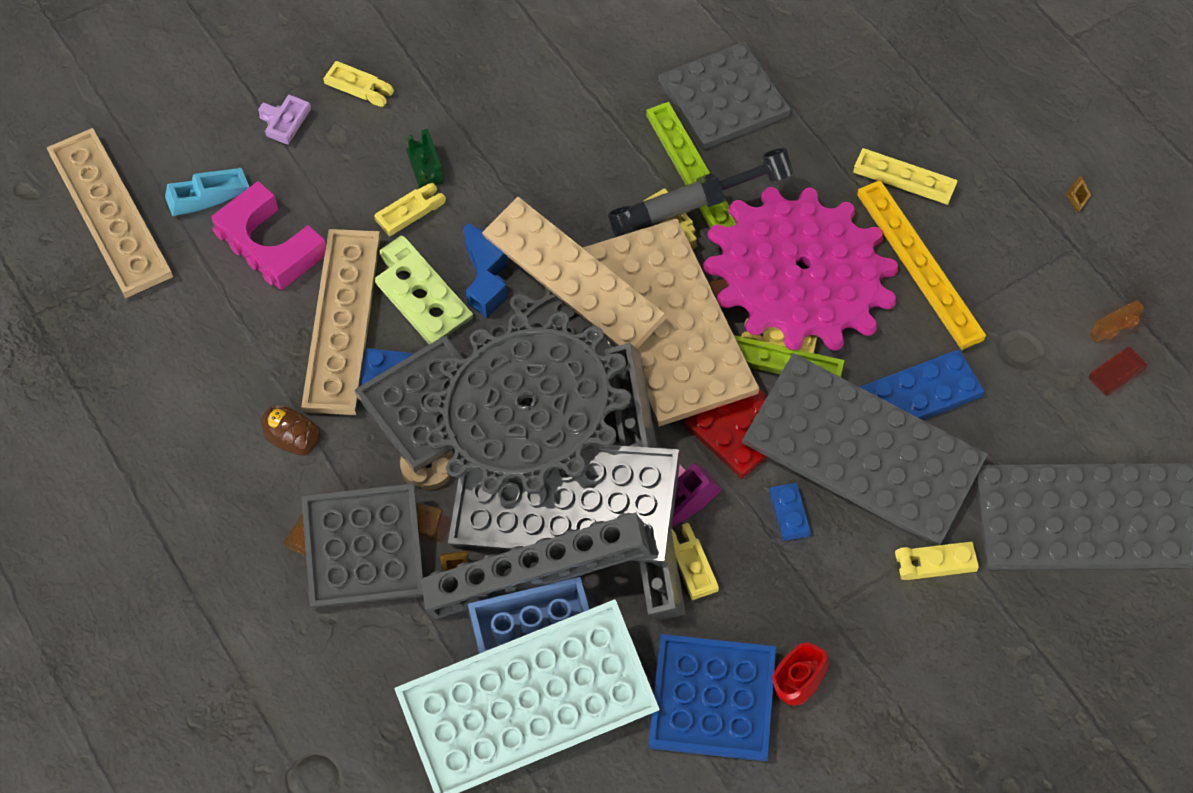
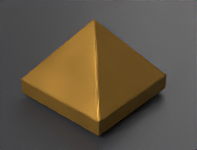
[1065,176,1091,212]
[440,551,469,571]

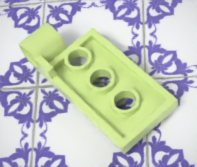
[375,236,473,345]

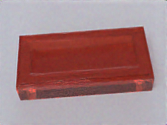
[1088,346,1148,396]

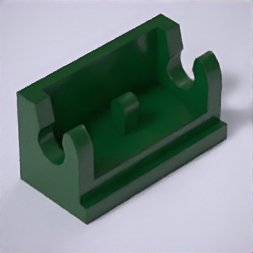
[406,129,443,189]

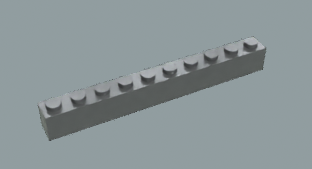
[605,343,686,621]

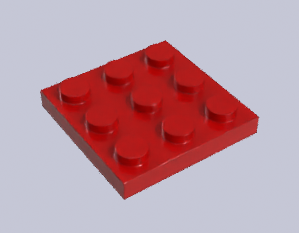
[685,389,768,479]

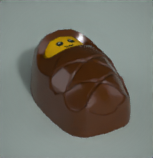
[261,405,321,455]

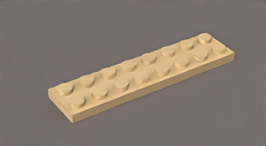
[46,128,173,299]
[482,197,667,349]
[301,229,381,415]

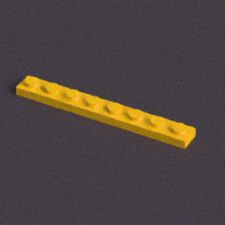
[857,180,986,350]

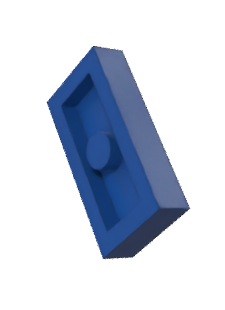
[769,483,811,541]

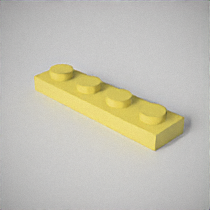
[853,148,958,205]

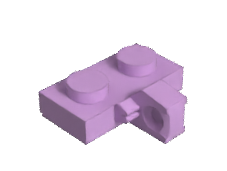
[258,94,311,145]

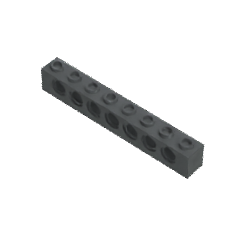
[421,512,651,619]

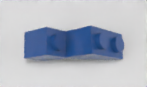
[463,223,508,318]

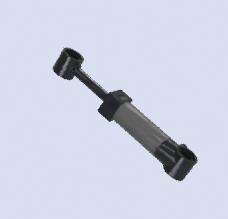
[608,148,794,237]

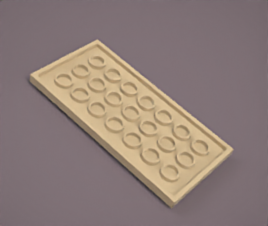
[583,219,759,427]

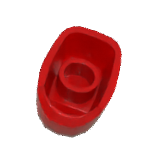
[772,642,829,707]

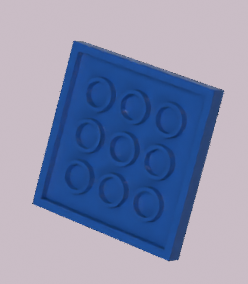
[649,634,776,762]

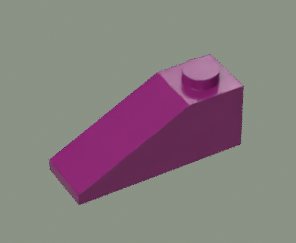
[671,463,723,528]

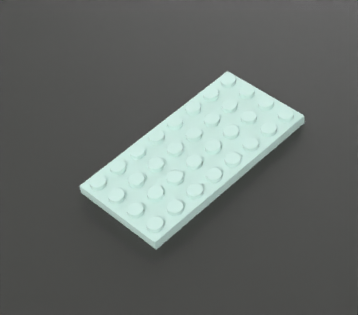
[394,600,659,793]

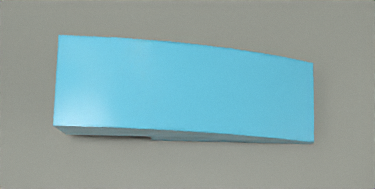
[165,168,249,216]

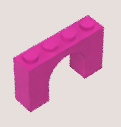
[211,181,326,291]

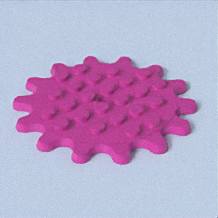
[703,187,898,351]

